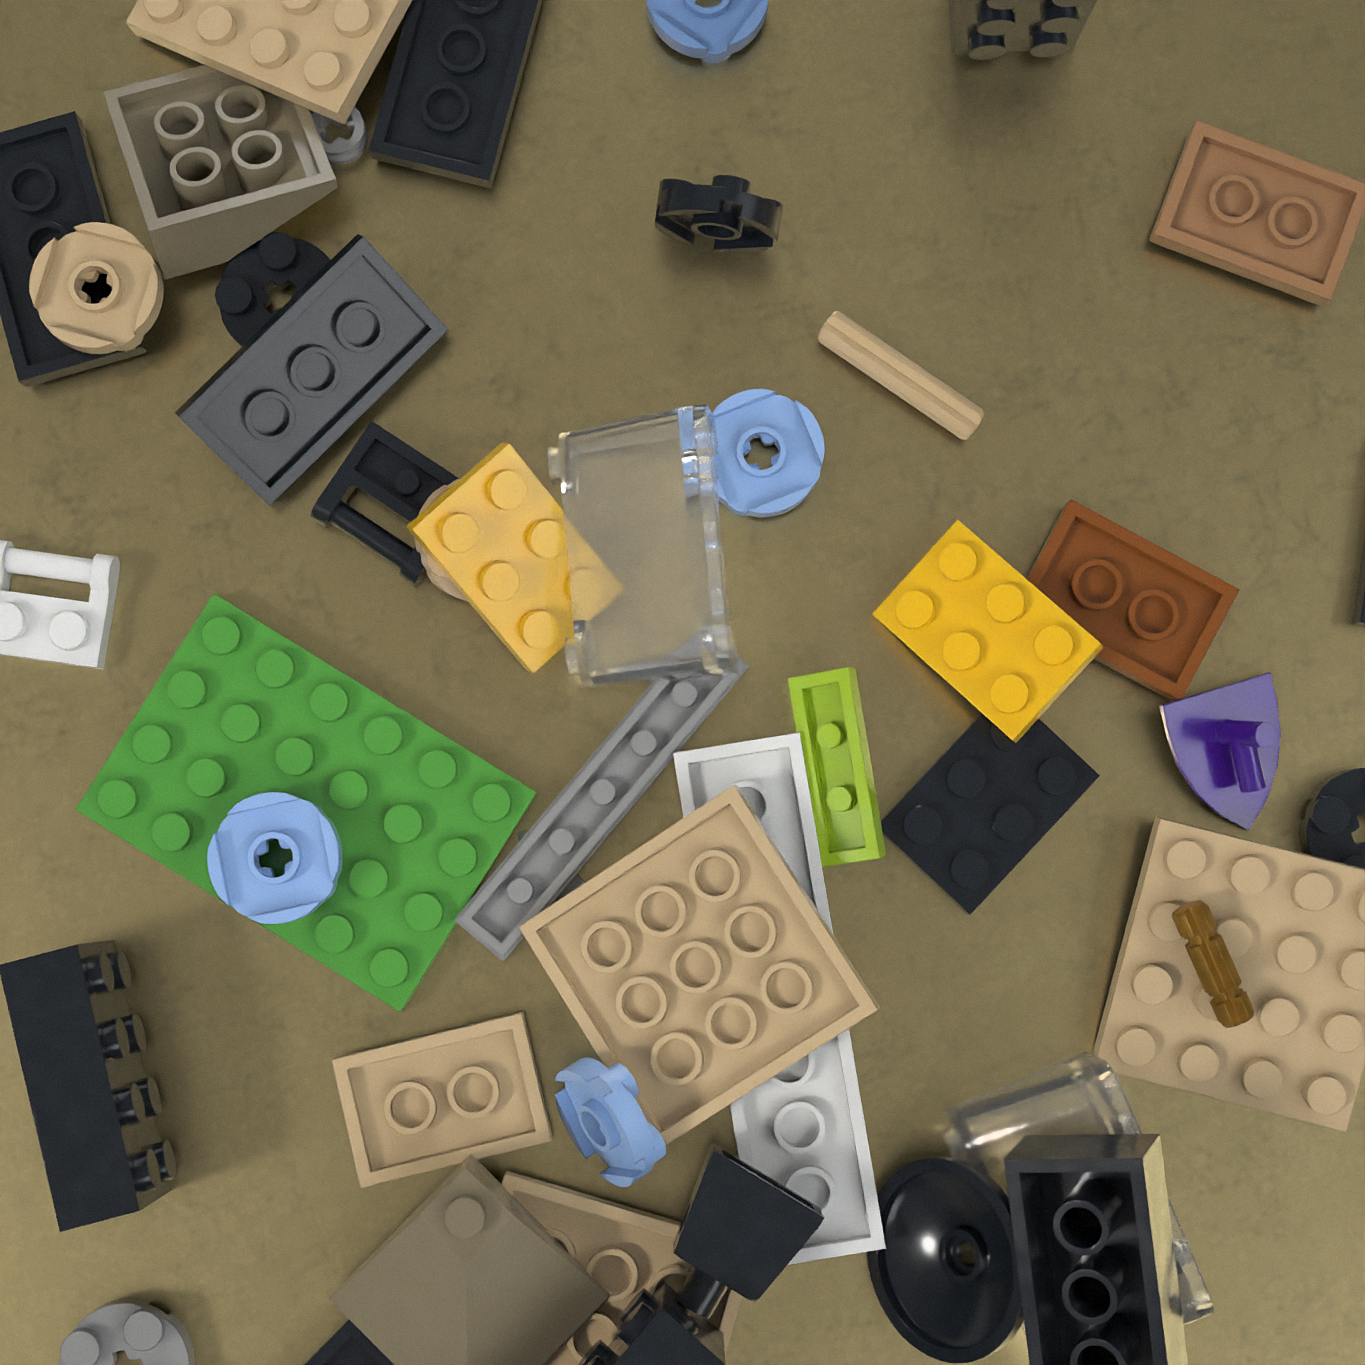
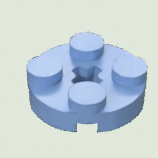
[698,389,825,518]
[207,792,343,924]
[555,1057,666,1187]

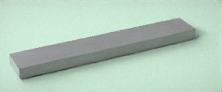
[454,626,749,961]

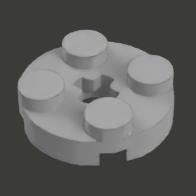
[58,1298,195,1365]

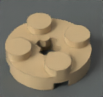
[29,222,164,354]

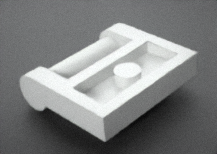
[0,540,120,670]

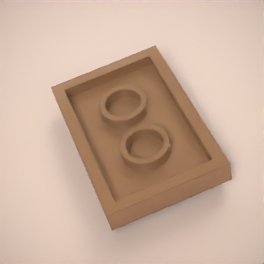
[1149,120,1365,307]

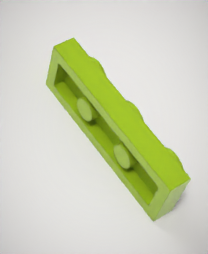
[788,667,887,867]

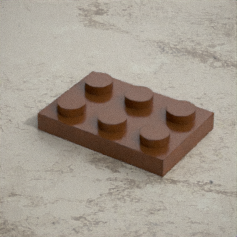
[1026,499,1240,701]

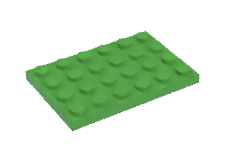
[75,593,538,1012]

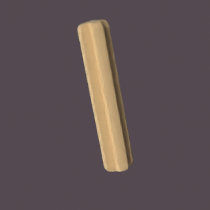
[818,311,984,440]

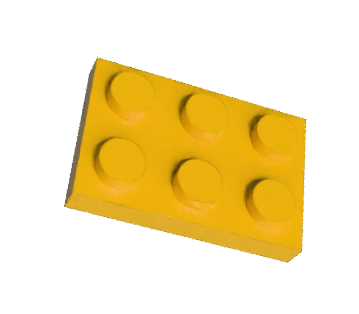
[406,442,626,674]
[872,519,1104,743]

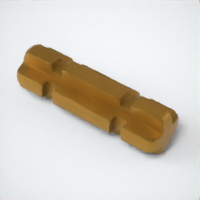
[1172,900,1255,1028]

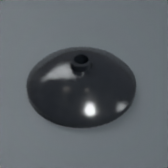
[867,1156,1024,1363]

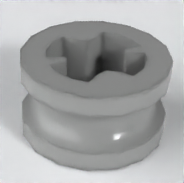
[311,107,368,164]

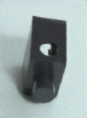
[673,1143,824,1319]

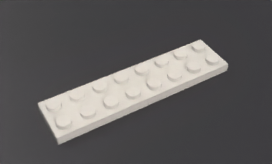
[673,733,886,1265]

